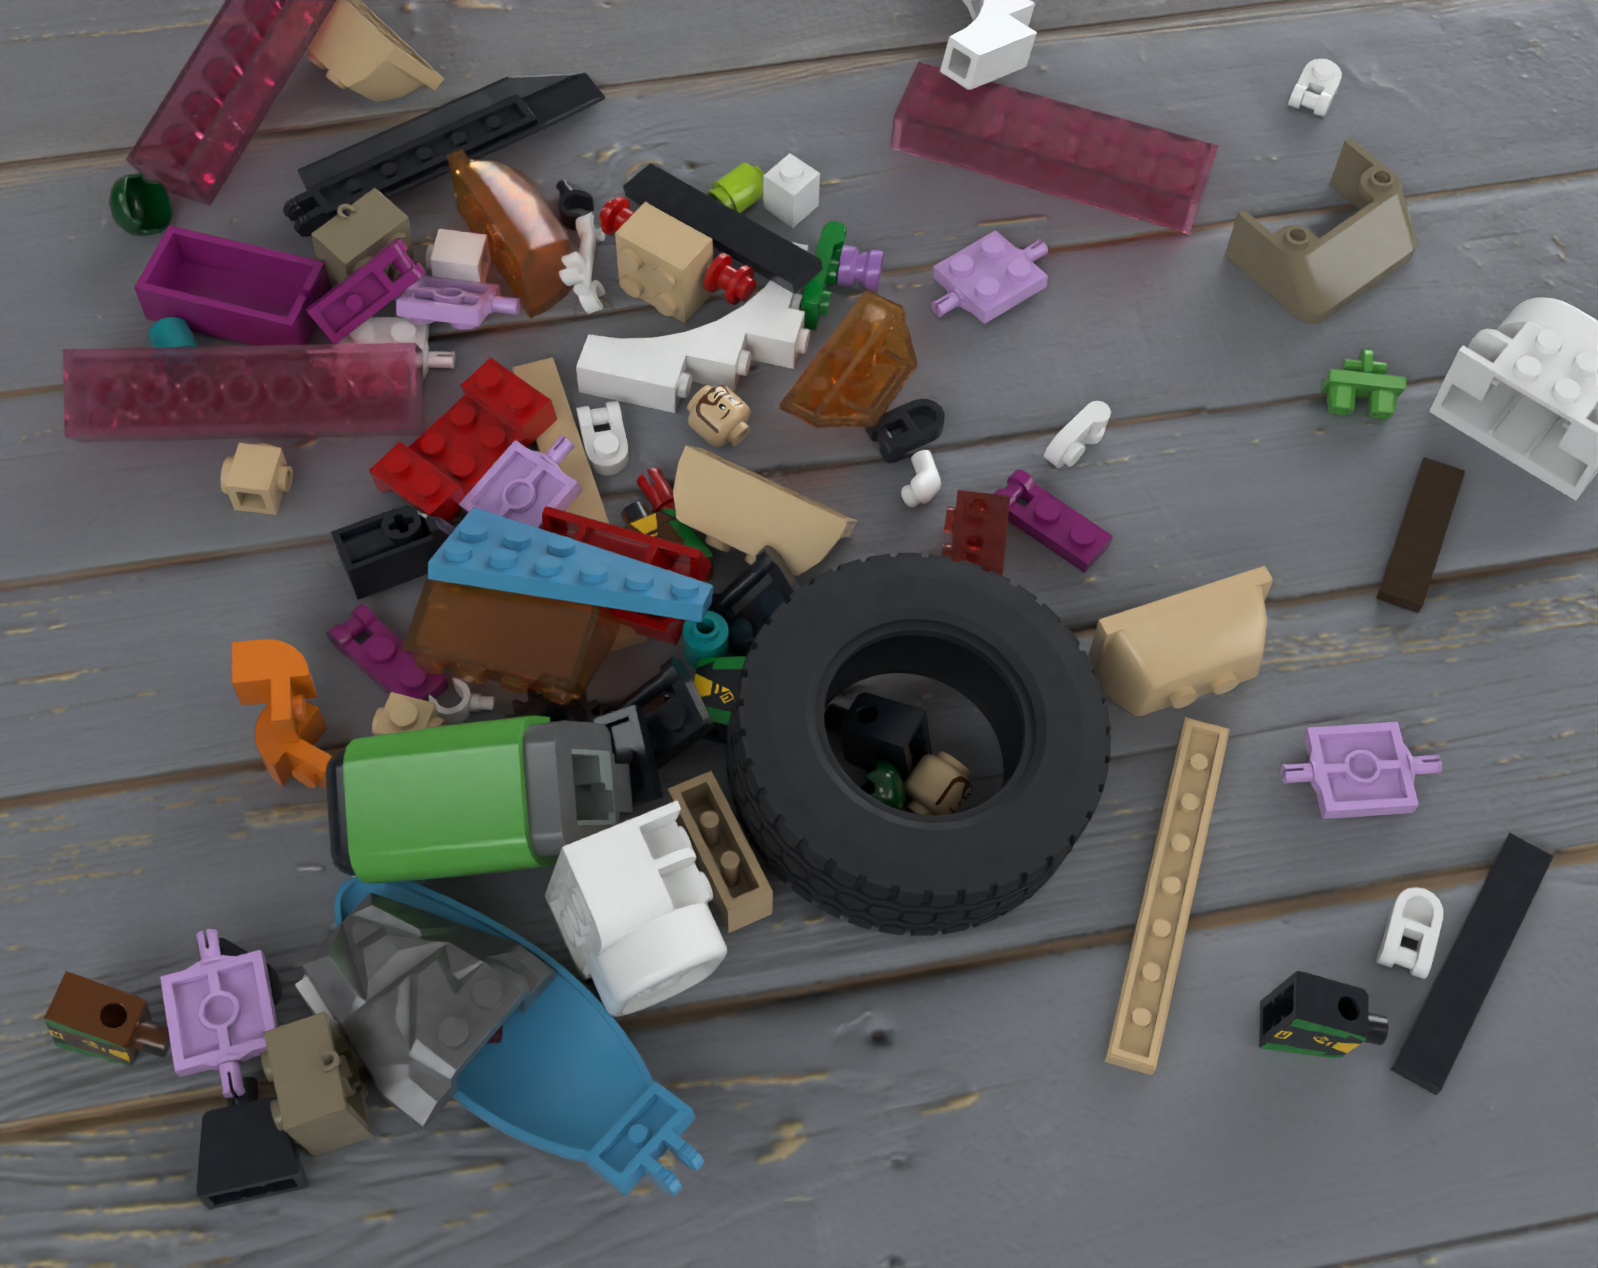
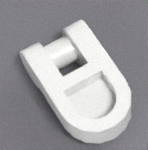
[1288,59,1342,118]
[576,401,629,475]
[1044,401,1111,468]
[1376,887,1443,980]

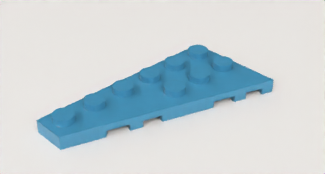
[428,507,713,622]

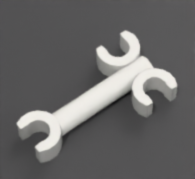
[559,212,605,314]

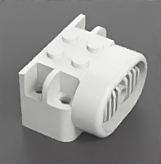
[1429,297,1598,501]
[545,801,727,1016]

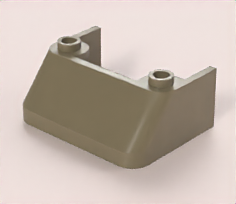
[1225,138,1417,324]

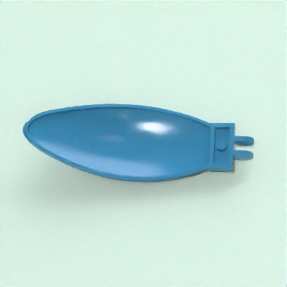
[334,876,705,1197]

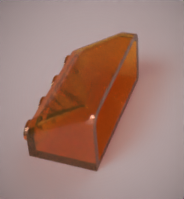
[402,575,620,704]

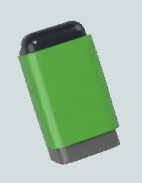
[325,716,633,884]

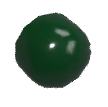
[109,173,173,236]
[860,759,906,811]

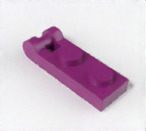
[305,237,426,345]
[989,469,1113,573]
[326,603,449,702]

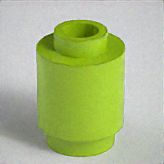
[707,162,764,213]

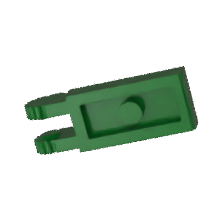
[802,220,847,331]

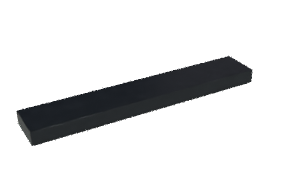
[623,163,823,294]
[1391,833,1554,1095]

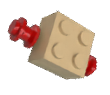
[599,196,756,324]

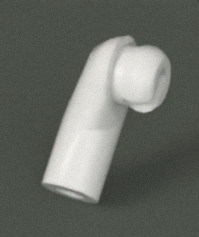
[901,450,941,508]

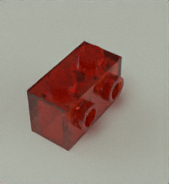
[941,490,1010,575]

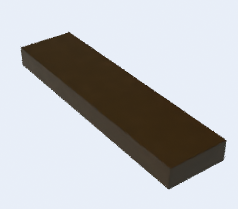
[1376,457,1465,613]

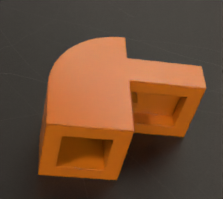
[232,639,318,743]
[255,700,332,789]

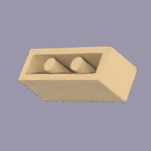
[668,770,773,933]

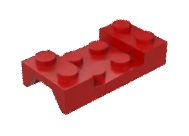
[369,357,557,523]
[518,506,712,646]

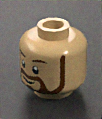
[687,384,750,448]
[904,751,973,815]

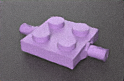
[931,230,1048,324]
[393,275,520,330]
[459,435,582,529]
[1280,722,1442,819]
[160,929,278,1098]

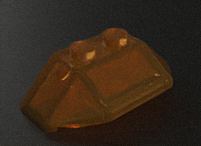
[779,289,917,428]

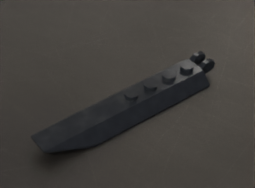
[283,72,605,238]

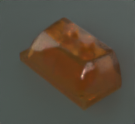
[447,149,574,319]

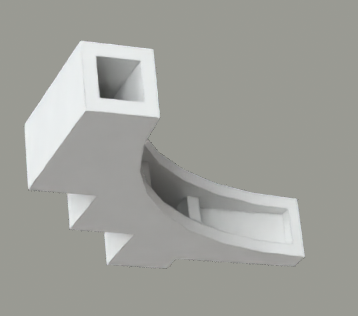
[940,0,1037,90]
[576,242,810,413]

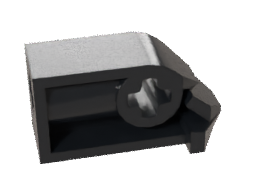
[331,507,455,600]

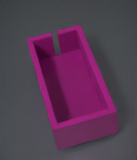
[134,225,331,357]

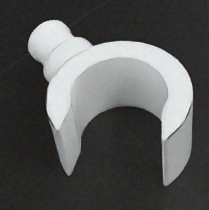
[428,678,495,725]

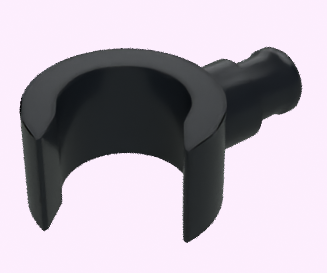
[556,180,594,230]

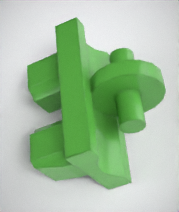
[1320,348,1407,420]

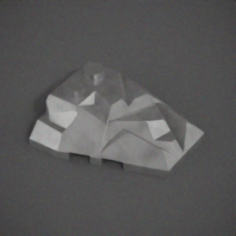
[302,892,556,1130]

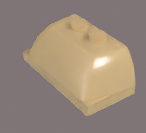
[288,0,444,103]
[673,446,857,576]
[1088,566,1273,716]

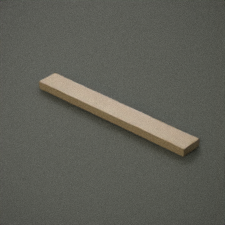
[512,357,647,653]
[1104,717,1230,1076]

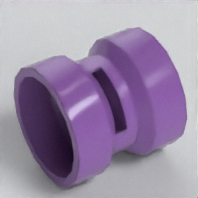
[837,245,884,291]

